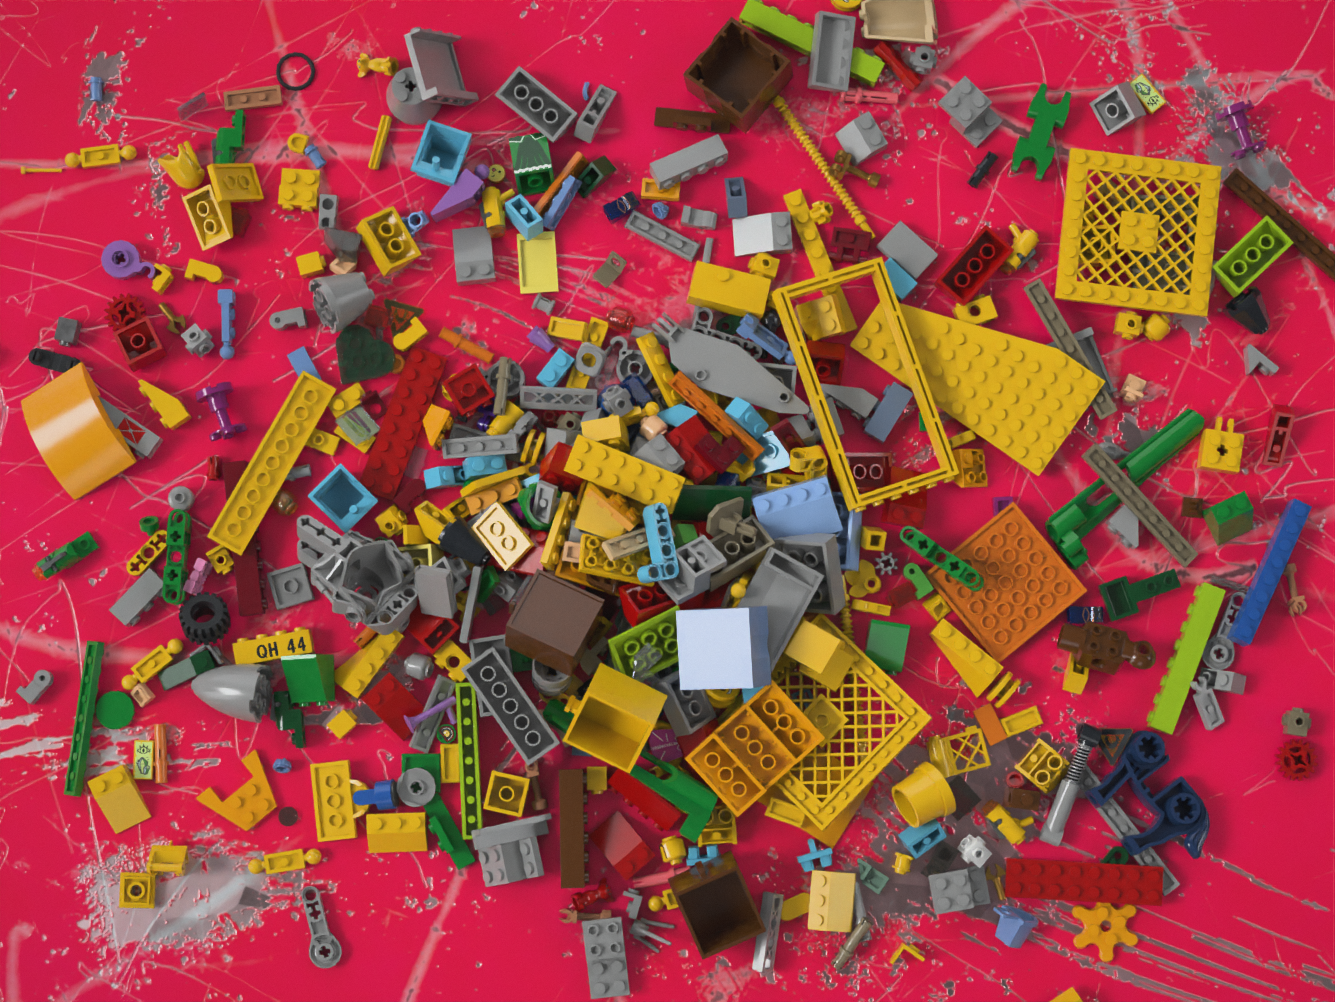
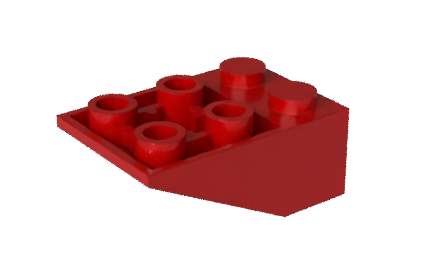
[406,597,461,655]

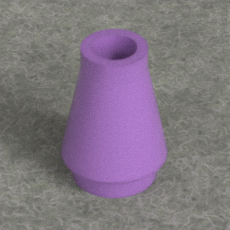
[526,325,555,353]

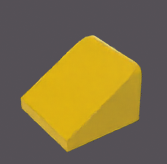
[922,593,951,622]

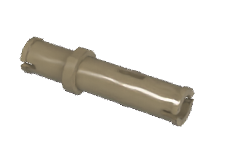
[493,357,512,416]
[831,916,873,970]

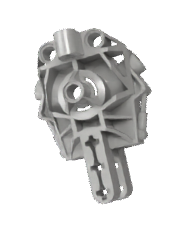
[297,515,418,635]

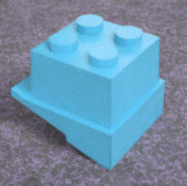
[410,119,472,187]
[308,463,378,533]

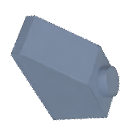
[724,177,748,218]

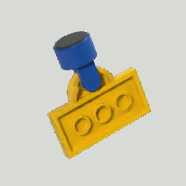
[310,760,400,842]

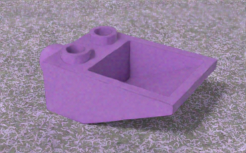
[430,164,490,223]

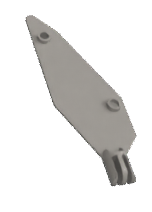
[651,312,809,414]

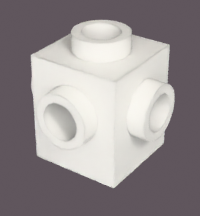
[957,834,992,868]

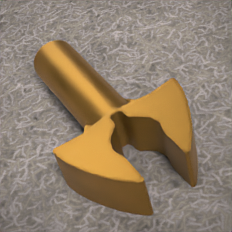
[158,302,187,334]
[985,863,1007,901]

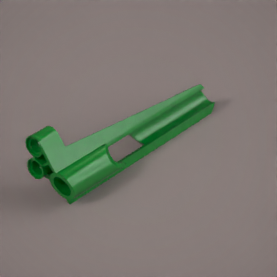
[1045,408,1205,570]
[543,699,718,843]

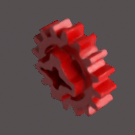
[104,293,147,332]
[1275,739,1318,781]

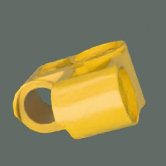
[789,445,828,480]

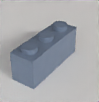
[862,382,914,444]

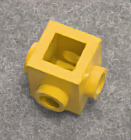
[748,252,780,281]
[1113,311,1144,340]
[375,504,409,538]

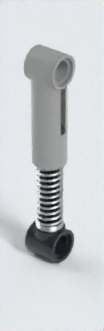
[1039,723,1102,847]

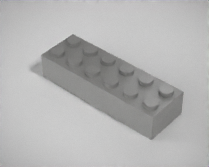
[461,647,560,766]

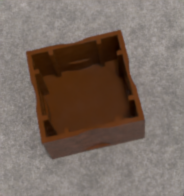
[683,17,793,134]

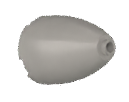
[191,664,273,723]

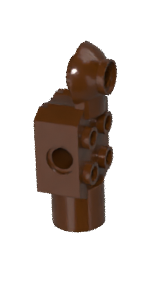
[1057,621,1156,675]

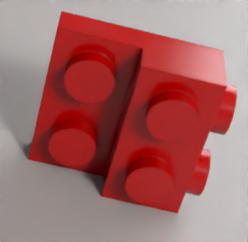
[442,363,495,418]

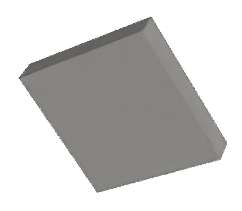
[266,563,315,610]

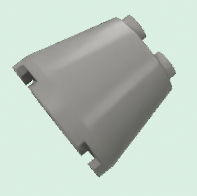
[386,67,442,125]
[309,272,375,334]

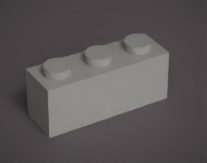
[109,568,163,627]

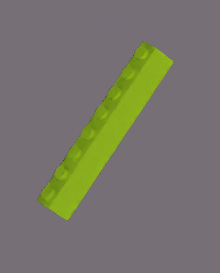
[739,0,885,88]
[1146,582,1226,735]
[456,682,483,840]

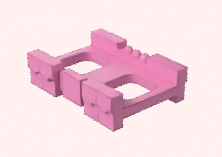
[183,558,213,596]

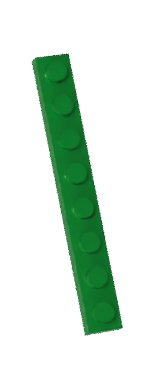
[64,641,104,797]

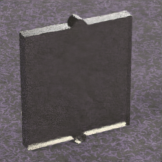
[948,775,981,821]

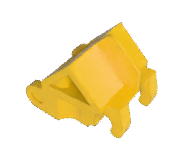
[146,840,189,877]

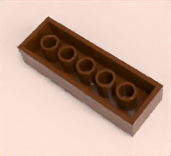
[559,769,589,888]

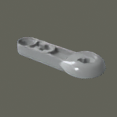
[1202,592,1246,670]
[302,886,342,968]

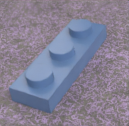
[543,175,582,231]

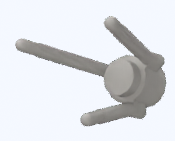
[630,918,675,953]

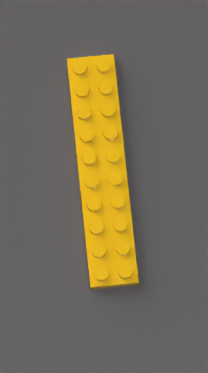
[207,371,336,556]

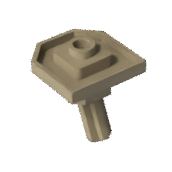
[706,496,757,538]

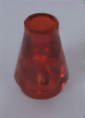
[541,410,560,428]

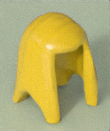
[157,140,205,189]

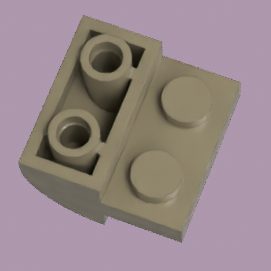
[580,636,610,676]

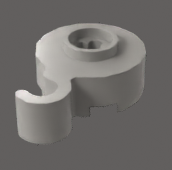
[610,336,653,389]
[478,360,526,399]

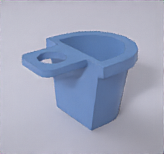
[993,905,1039,948]

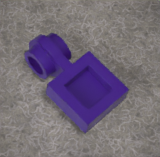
[477,398,497,432]

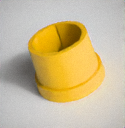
[892,761,956,828]

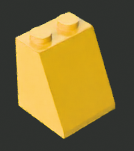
[574,481,627,539]

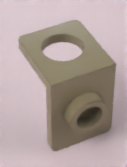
[593,251,627,288]

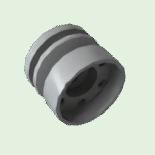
[532,659,572,696]

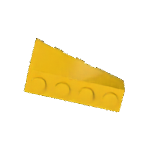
[929,618,1004,698]
[334,630,405,699]

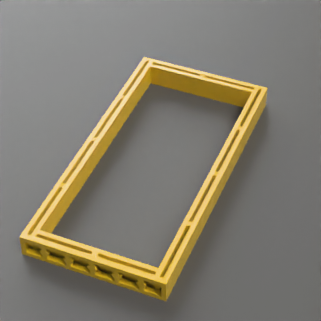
[772,257,959,513]

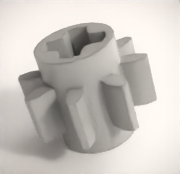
[875,552,898,575]

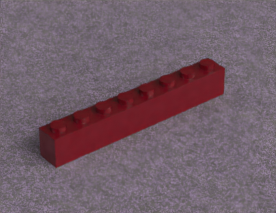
[222,460,268,617]

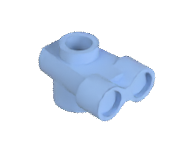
[401,210,430,238]

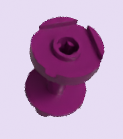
[1215,100,1267,160]
[195,382,248,441]

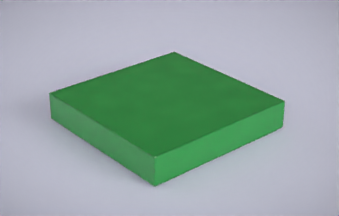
[402,754,441,793]

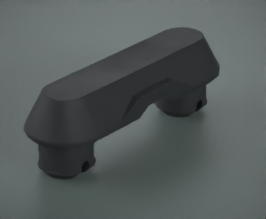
[28,348,80,373]

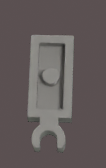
[1190,676,1225,731]

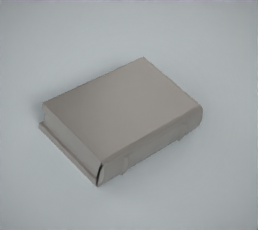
[876,220,938,280]
[414,564,458,619]

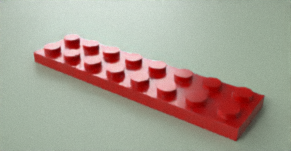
[359,345,449,501]
[1005,857,1164,906]

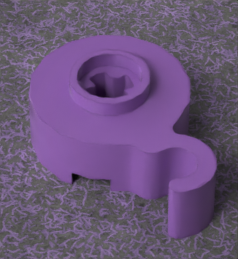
[101,240,158,281]

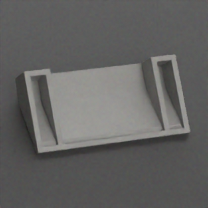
[737,547,824,672]

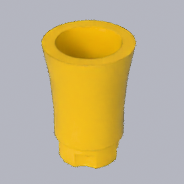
[486,400,525,436]

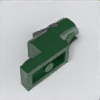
[270,691,306,748]

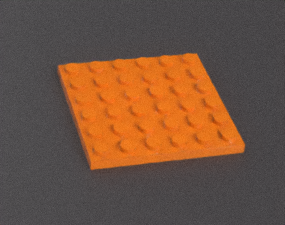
[924,502,1087,663]

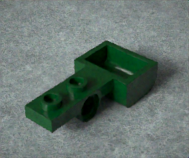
[1098,569,1181,622]

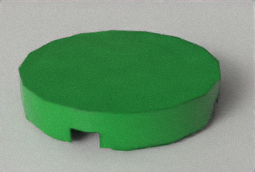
[96,691,135,729]

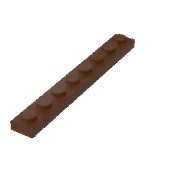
[1223,168,1335,282]

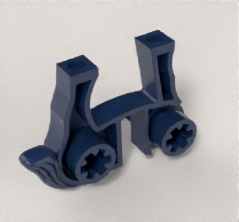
[1084,731,1210,859]

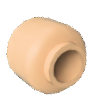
[639,415,668,441]

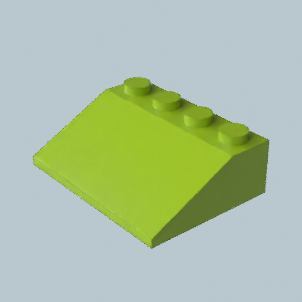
[608,605,680,681]

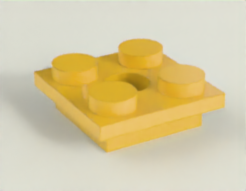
[119,872,156,909]

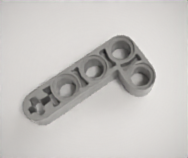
[690,307,762,360]

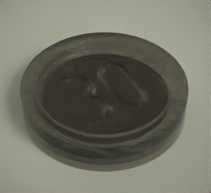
[278,807,298,826]

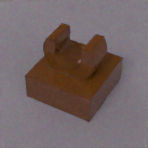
[1181,497,1203,519]

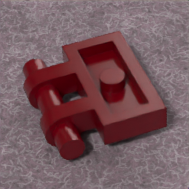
[829,227,872,265]

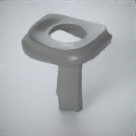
[574,342,612,377]

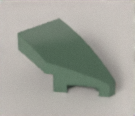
[857,858,890,895]

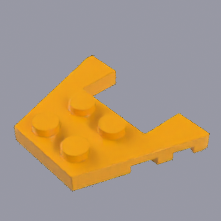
[584,485,641,532]
[196,750,278,831]

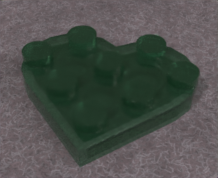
[336,325,395,385]

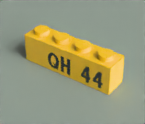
[232,627,315,664]

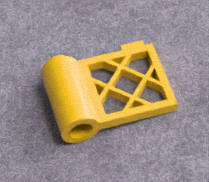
[926,725,991,778]

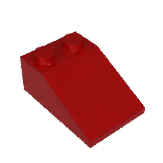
[831,453,892,492]
[880,466,927,530]
[362,672,425,741]
[589,811,656,881]

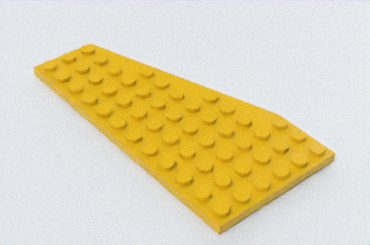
[850,301,1106,476]

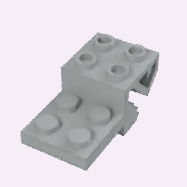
[582,917,630,999]

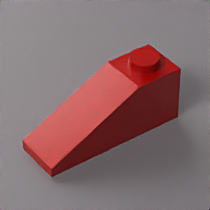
[1262,404,1295,468]

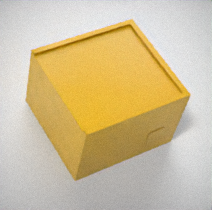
[562,663,668,774]

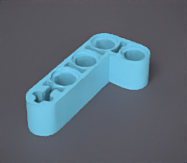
[637,503,679,583]

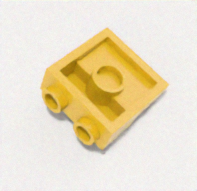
[278,168,321,212]

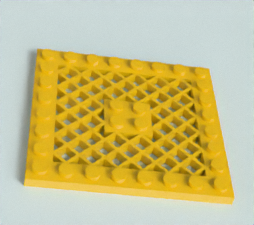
[1054,148,1222,317]
[717,613,932,832]

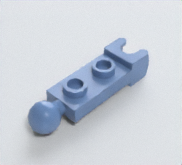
[218,289,236,360]
[736,313,796,365]

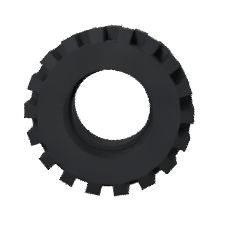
[179,592,231,645]

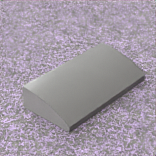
[807,11,856,92]

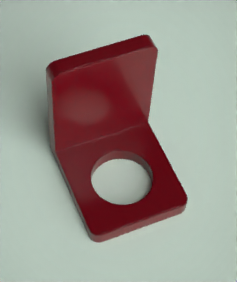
[360,390,387,421]

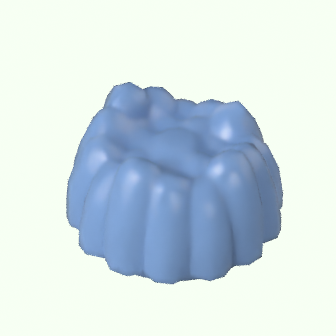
[652,201,669,219]
[273,758,292,773]

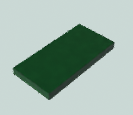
[672,485,752,521]

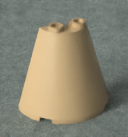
[859,0,938,45]

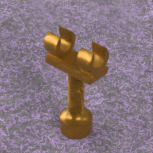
[828,150,881,189]

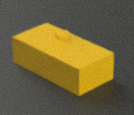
[686,261,771,321]

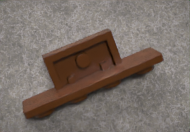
[654,107,730,134]

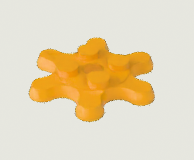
[1072,902,1138,963]

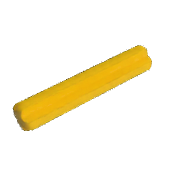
[368,115,392,170]

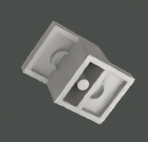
[938,76,1003,148]
[657,535,727,605]
[478,837,544,887]
[928,865,990,915]

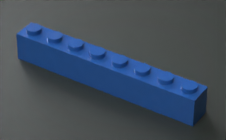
[1227,499,1312,647]

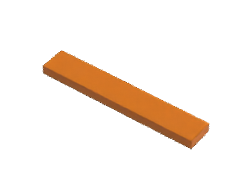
[668,371,765,462]

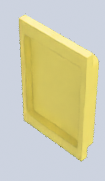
[517,231,559,294]

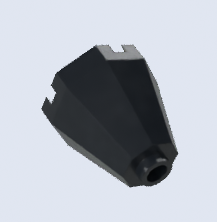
[1222,286,1270,335]

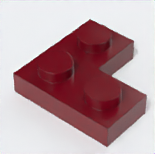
[694,433,746,474]

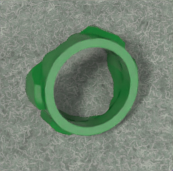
[517,482,562,530]

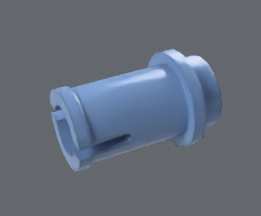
[88,77,104,101]
[304,144,327,169]

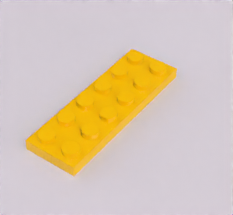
[564,434,686,514]

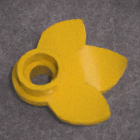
[844,559,881,598]

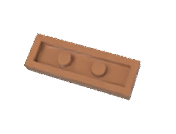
[223,85,283,112]

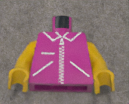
[649,720,683,778]

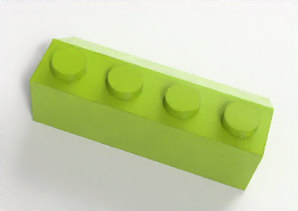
[1212,216,1294,298]

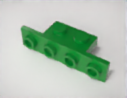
[423,793,476,870]

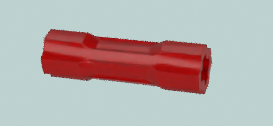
[873,40,923,92]

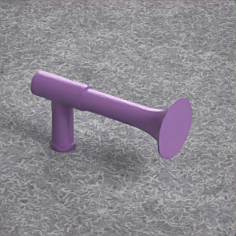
[404,696,457,733]

